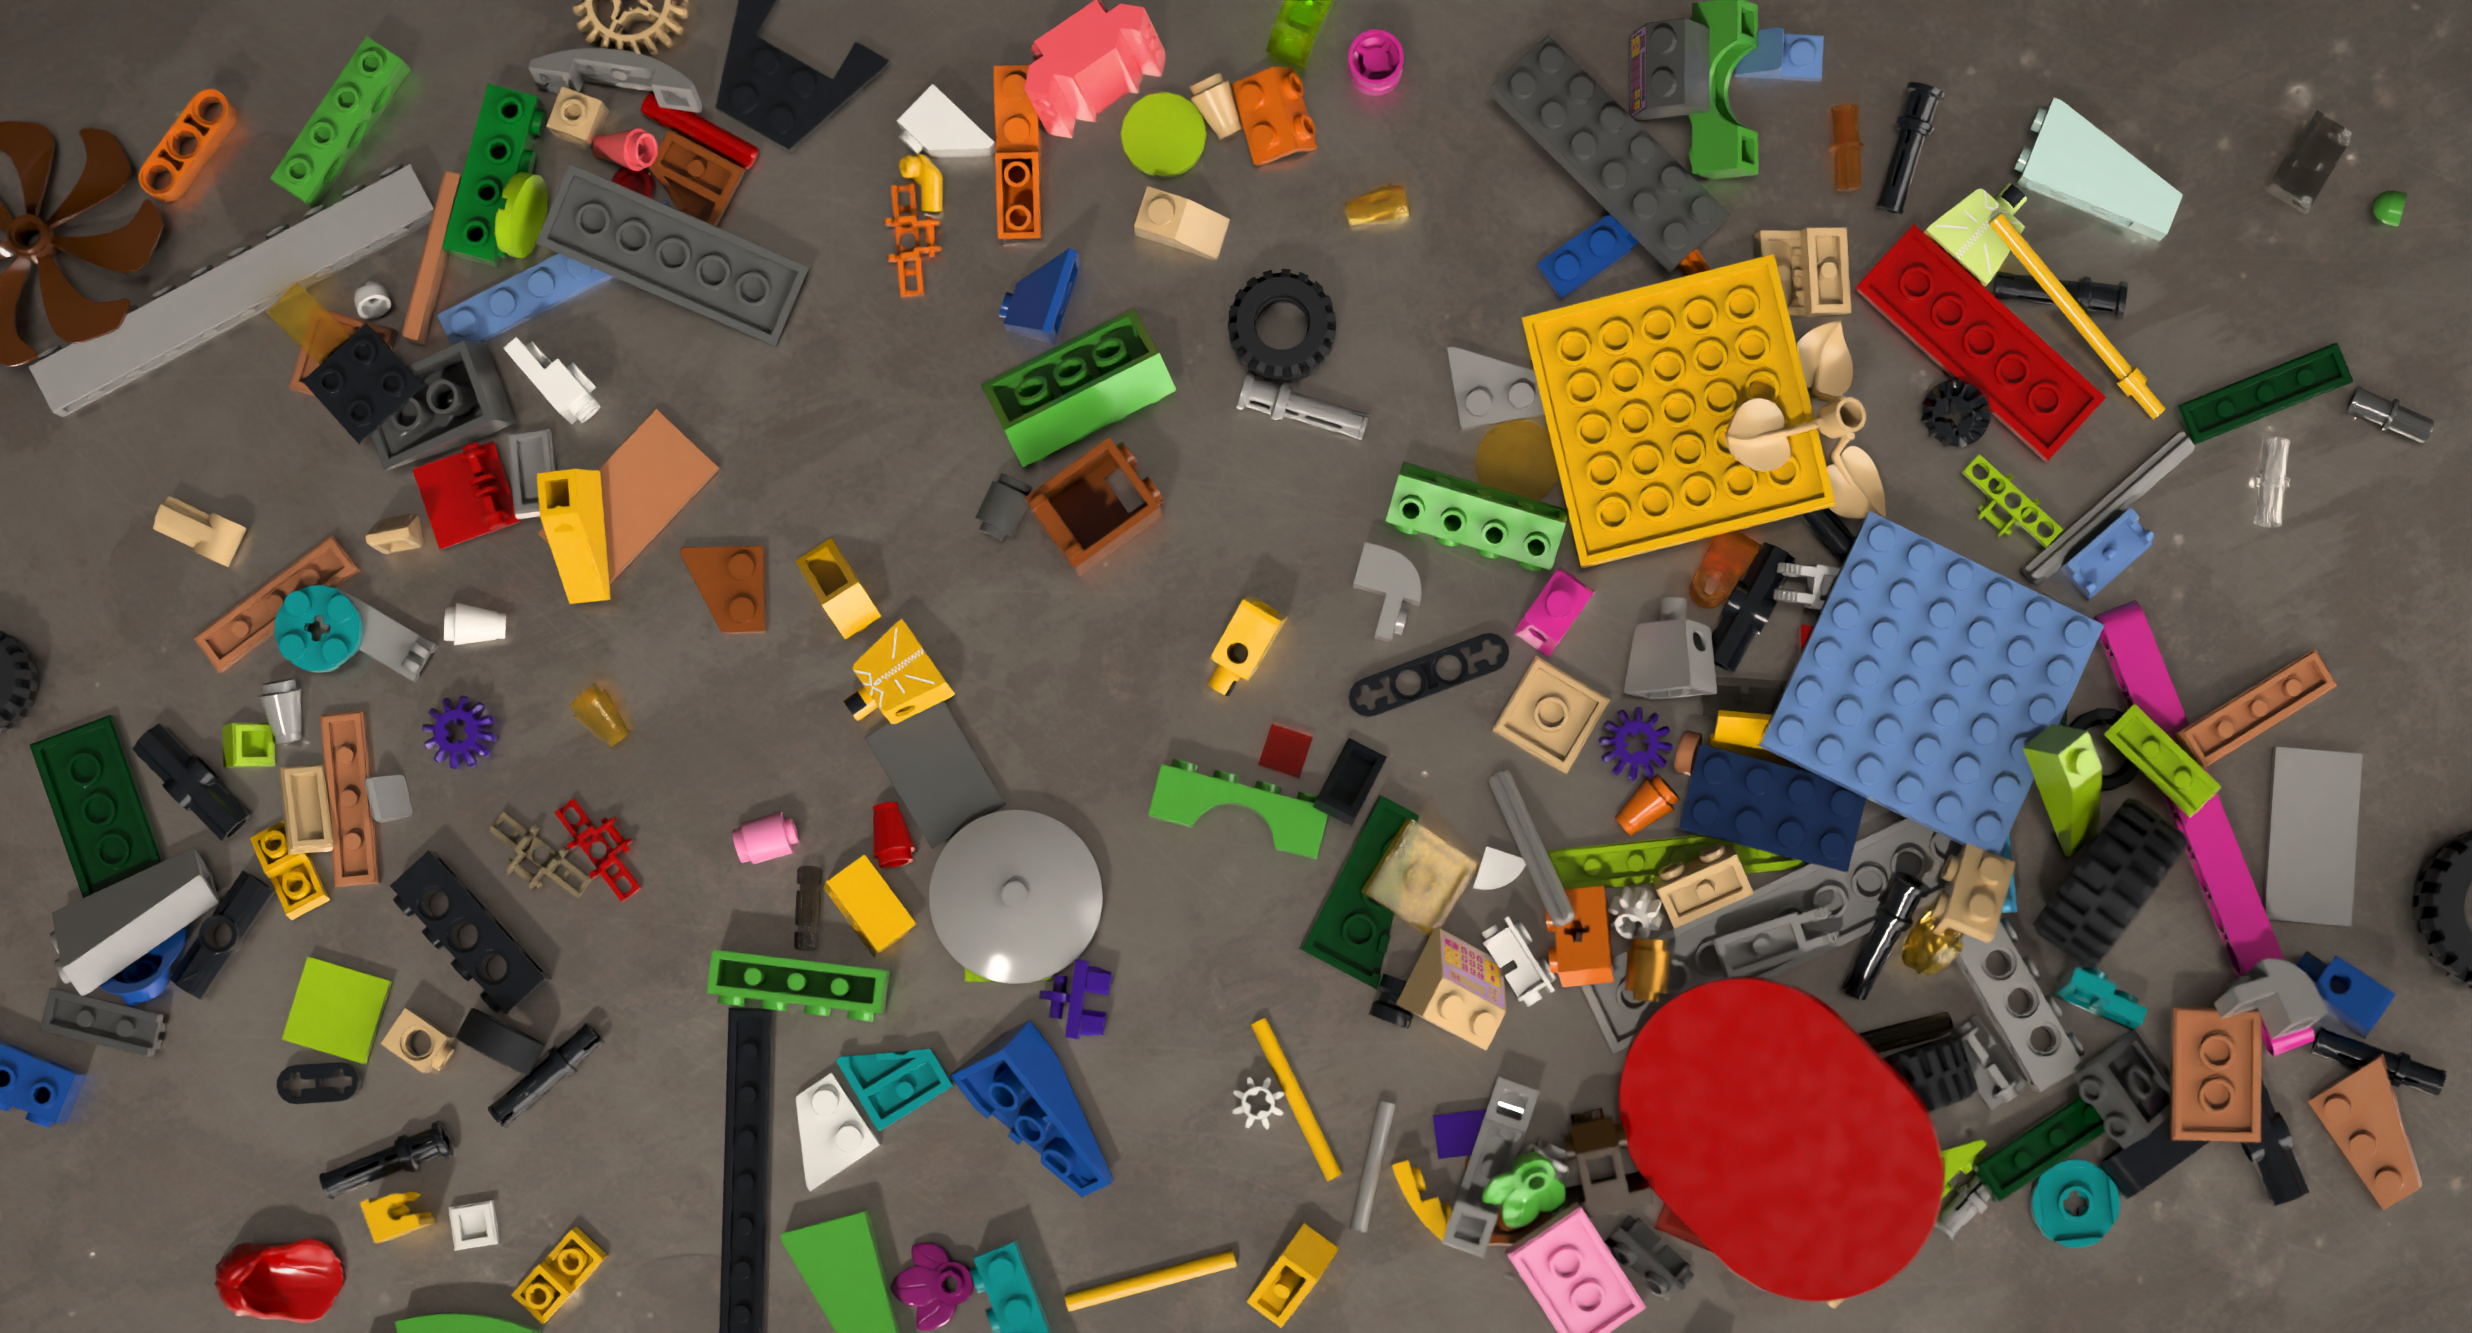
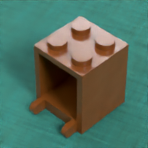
[1025,437,1164,576]

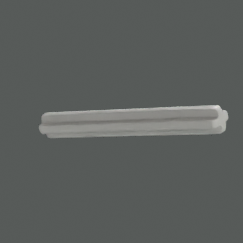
[2022,431,2195,586]

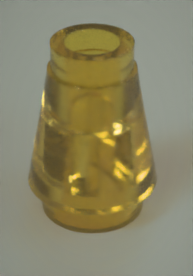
[1345,182,1411,227]
[569,683,631,748]

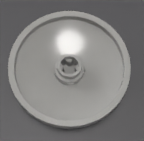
[929,810,1103,984]

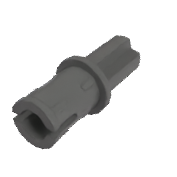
[2346,386,2434,443]

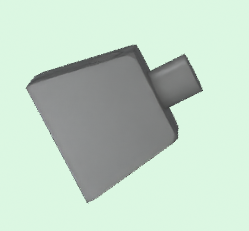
[1624,597,1717,701]

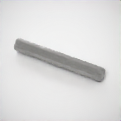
[1489,770,1575,927]

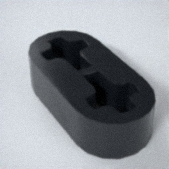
[276,1062,363,1104]

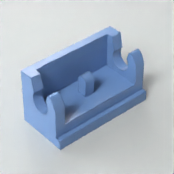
[2059,507,2155,601]

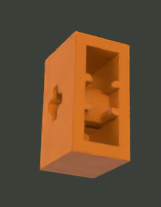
[1545,886,1615,987]

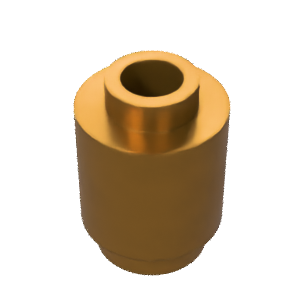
[1625,938,1671,1002]

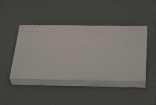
[2263,746,2363,927]

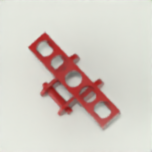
[554,798,642,902]

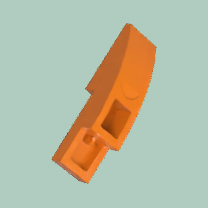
[993,64,1041,239]

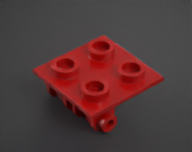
[412,441,521,550]

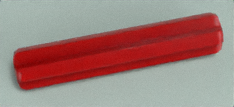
[640,92,759,169]

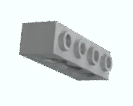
[1945,918,2085,1092]

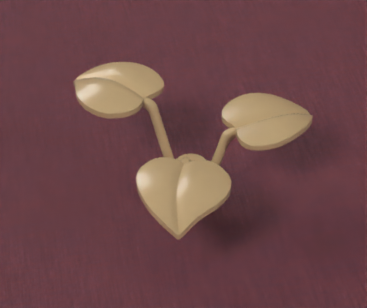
[1725,321,1886,519]

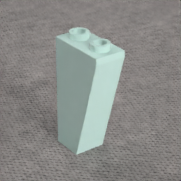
[2014,97,2183,241]

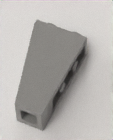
[50,847,219,996]

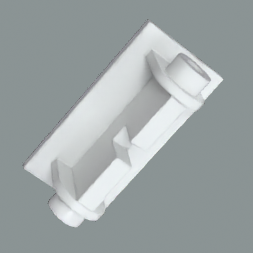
[1481,917,1556,1007]

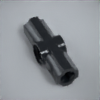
[1712,542,1797,674]
[132,723,251,842]
[169,870,276,1000]
[2240,1076,2309,1206]

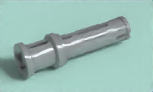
[1236,372,1369,440]

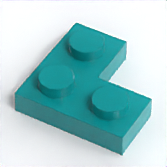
[2052,967,2148,1030]

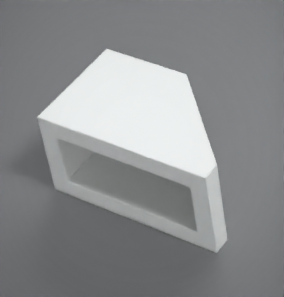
[897,84,996,158]

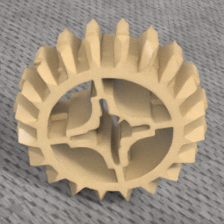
[573,0,689,57]

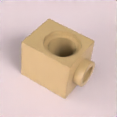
[546,86,609,150]
[380,1008,455,1073]

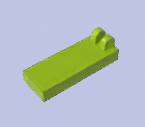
[2104,704,2221,818]

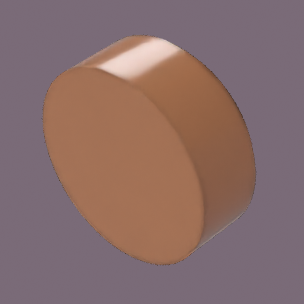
[1674,730,1702,775]

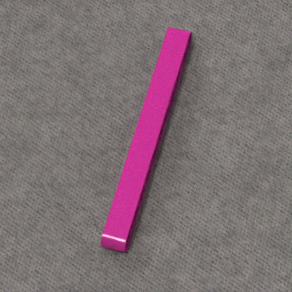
[2094,600,2315,1057]

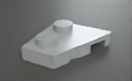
[1446,347,1545,431]

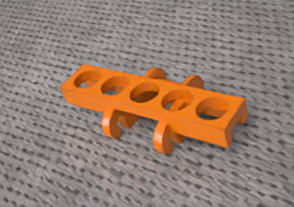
[884,183,942,297]

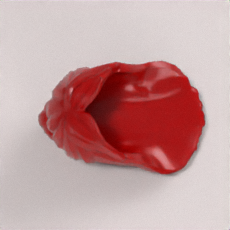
[214,1239,345,1324]

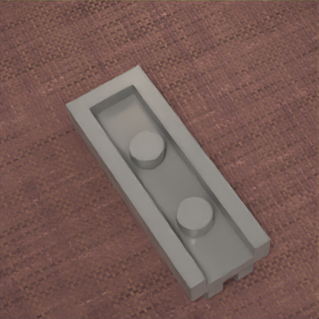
[314,586,438,682]

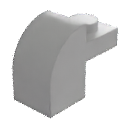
[1353,542,1422,643]
[2214,959,2328,1039]

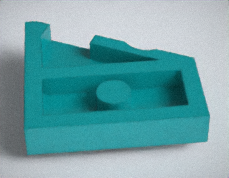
[836,1049,954,1132]

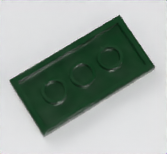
[29,715,165,898]

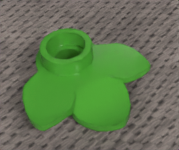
[1482,1152,1566,1228]

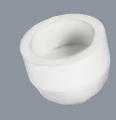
[354,281,391,319]

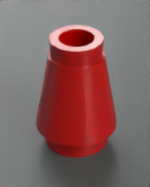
[872,802,915,868]

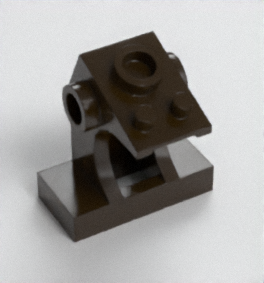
[1562,1108,1653,1218]

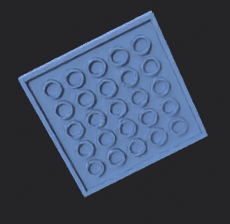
[1758,511,2104,856]

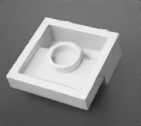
[504,337,601,424]

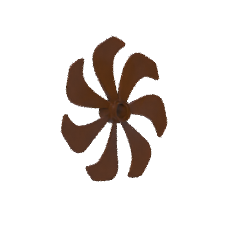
[0,121,164,367]

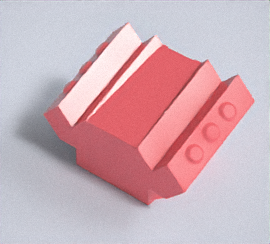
[1024,0,1166,138]

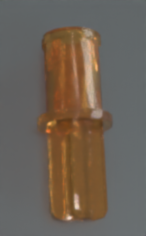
[1830,104,1864,192]

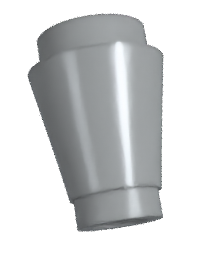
[258,678,302,744]

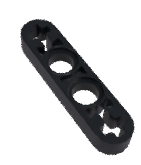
[1348,633,1509,718]

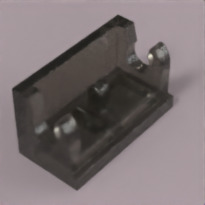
[2265,110,2352,215]
[1699,676,1788,720]

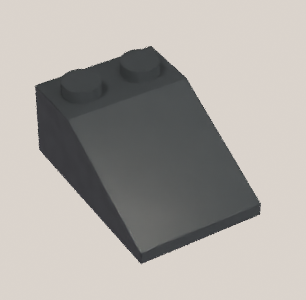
[371,340,516,470]

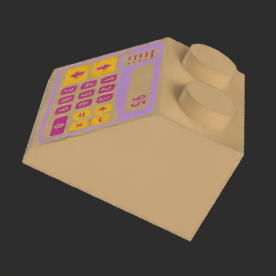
[1396,926,1506,1051]

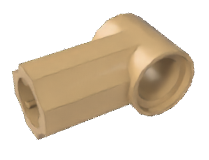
[153,496,247,567]

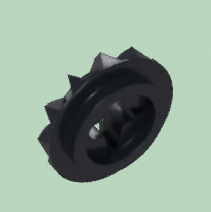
[1921,380,1991,449]

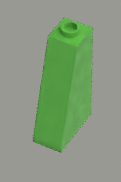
[780,1210,900,1333]

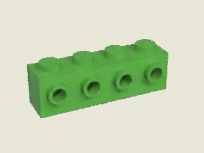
[1385,461,1568,571]
[707,950,890,1022]

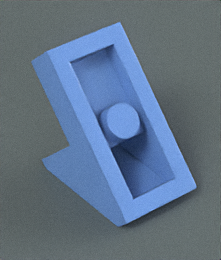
[1735,27,1824,81]

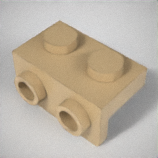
[1652,843,1754,929]
[1930,843,2016,943]

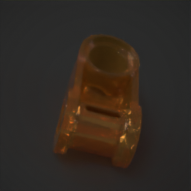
[1689,530,1761,609]

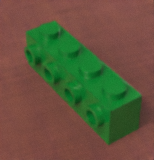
[442,83,547,268]

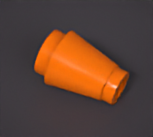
[1615,774,1680,836]

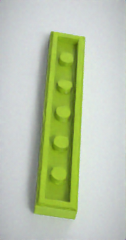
[1546,835,1810,890]

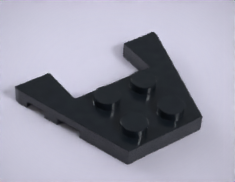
[715,0,890,153]

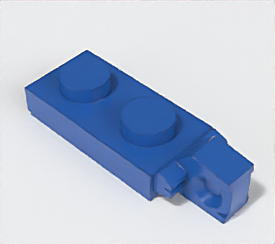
[1536,215,1639,300]

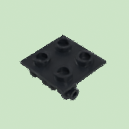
[302,323,424,445]

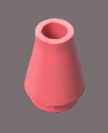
[592,128,658,171]

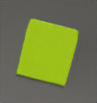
[222,723,275,768]

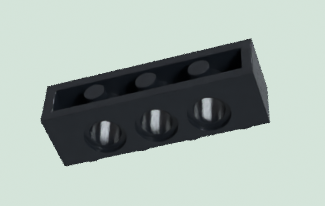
[390,850,551,1014]

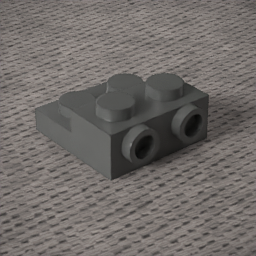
[2073,1029,2170,1149]

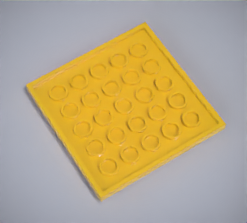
[1522,254,1836,568]

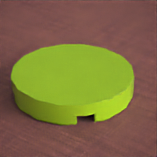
[1121,92,1207,179]
[495,172,548,259]

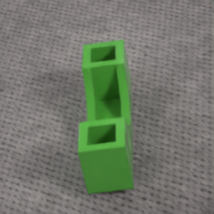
[1689,0,1758,180]
[1148,759,1328,860]

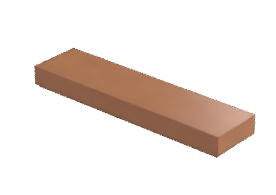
[402,171,462,346]
[193,535,360,673]
[2174,649,2337,769]
[320,711,381,887]

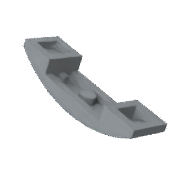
[529,48,702,113]
[1442,1077,1539,1258]

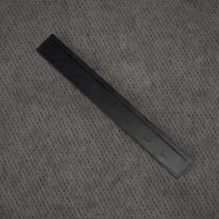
[719,1008,773,1333]

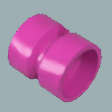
[1348,29,1404,96]

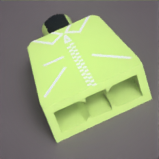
[1924,183,2027,287]

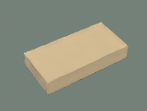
[278,764,334,855]

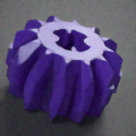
[422,696,497,769]
[1598,707,1673,781]

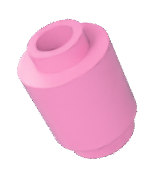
[732,811,799,864]

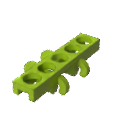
[1962,454,2063,548]

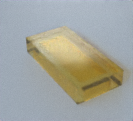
[266,281,352,365]

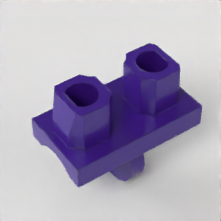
[1039,959,1112,1039]

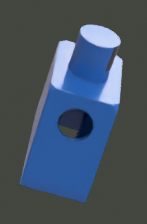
[2296,951,2396,1039]

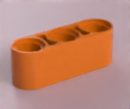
[139,89,237,203]

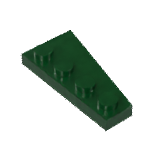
[1299,795,1419,990]

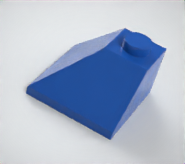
[999,248,1081,346]

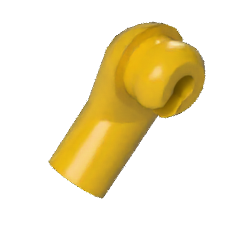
[899,153,943,212]

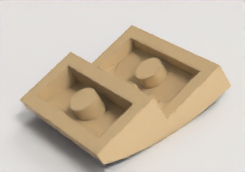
[1754,227,1852,318]

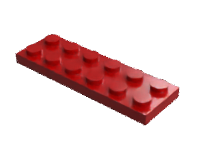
[1855,224,2106,462]

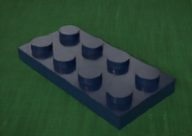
[1677,744,1866,873]

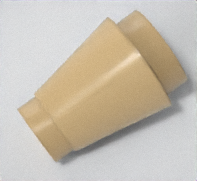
[1190,72,1242,140]

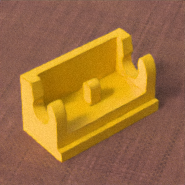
[823,854,916,958]
[360,1191,436,1243]

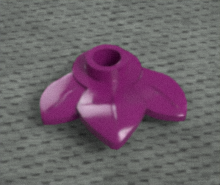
[890,1243,975,1331]

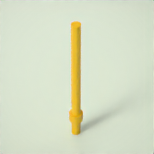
[1988,212,2166,419]

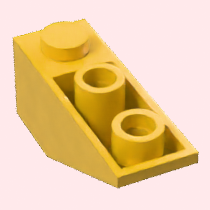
[536,469,611,604]

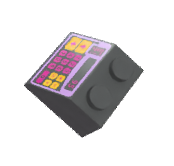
[1630,18,1710,121]

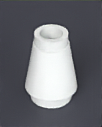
[444,602,506,645]

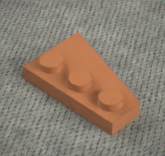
[2308,1053,2422,1211]

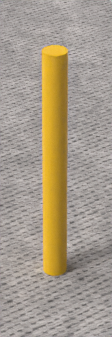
[1251,1017,1342,1181]
[1064,1249,1237,1312]

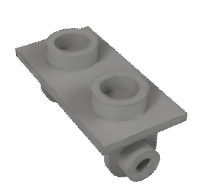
[1941,1014,2027,1111]

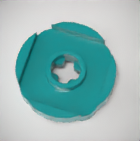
[274,585,364,673]
[2030,1159,2120,1248]

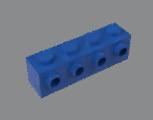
[0,1039,87,1128]

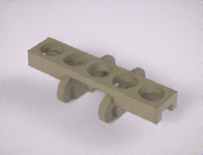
[488,811,593,898]

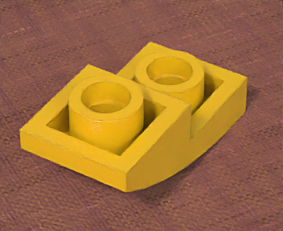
[250,820,330,920]
[1391,1159,1452,1241]
[512,1226,608,1324]

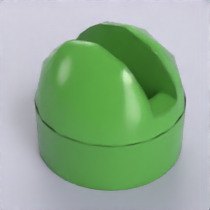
[2373,191,2407,227]

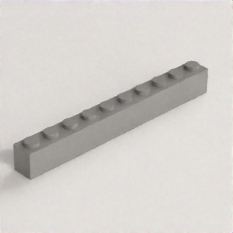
[29,164,435,417]

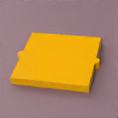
[1709,710,1787,766]

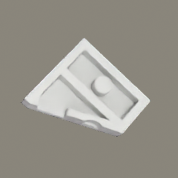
[795,1072,881,1192]

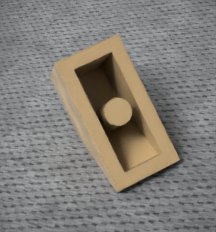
[1134,186,1230,261]

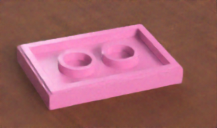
[1504,1202,1646,1333]

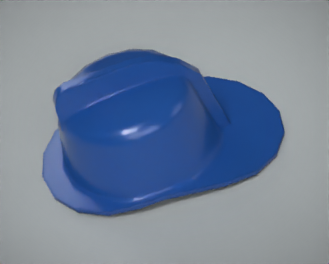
[100,927,186,1007]

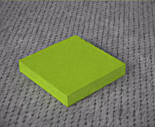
[282,956,393,1064]

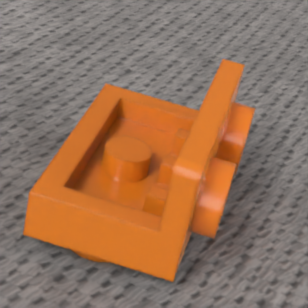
[1231,66,1317,165]

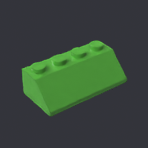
[981,308,1177,468]

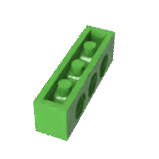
[270,36,411,208]

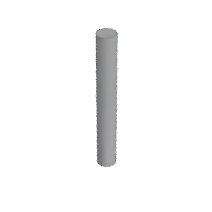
[1350,1100,1395,1232]

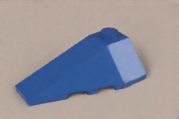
[950,1020,1113,1197]

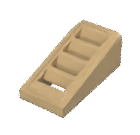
[365,513,425,554]

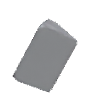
[365,774,413,823]

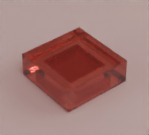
[1258,724,1313,779]

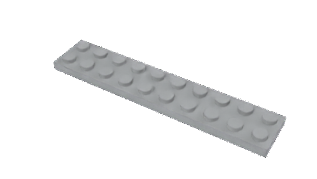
[1580,818,1964,1054]

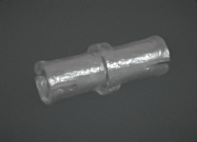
[2254,437,2291,527]

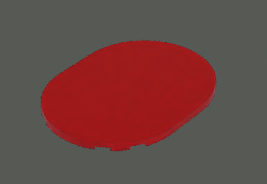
[1619,976,1945,1301]

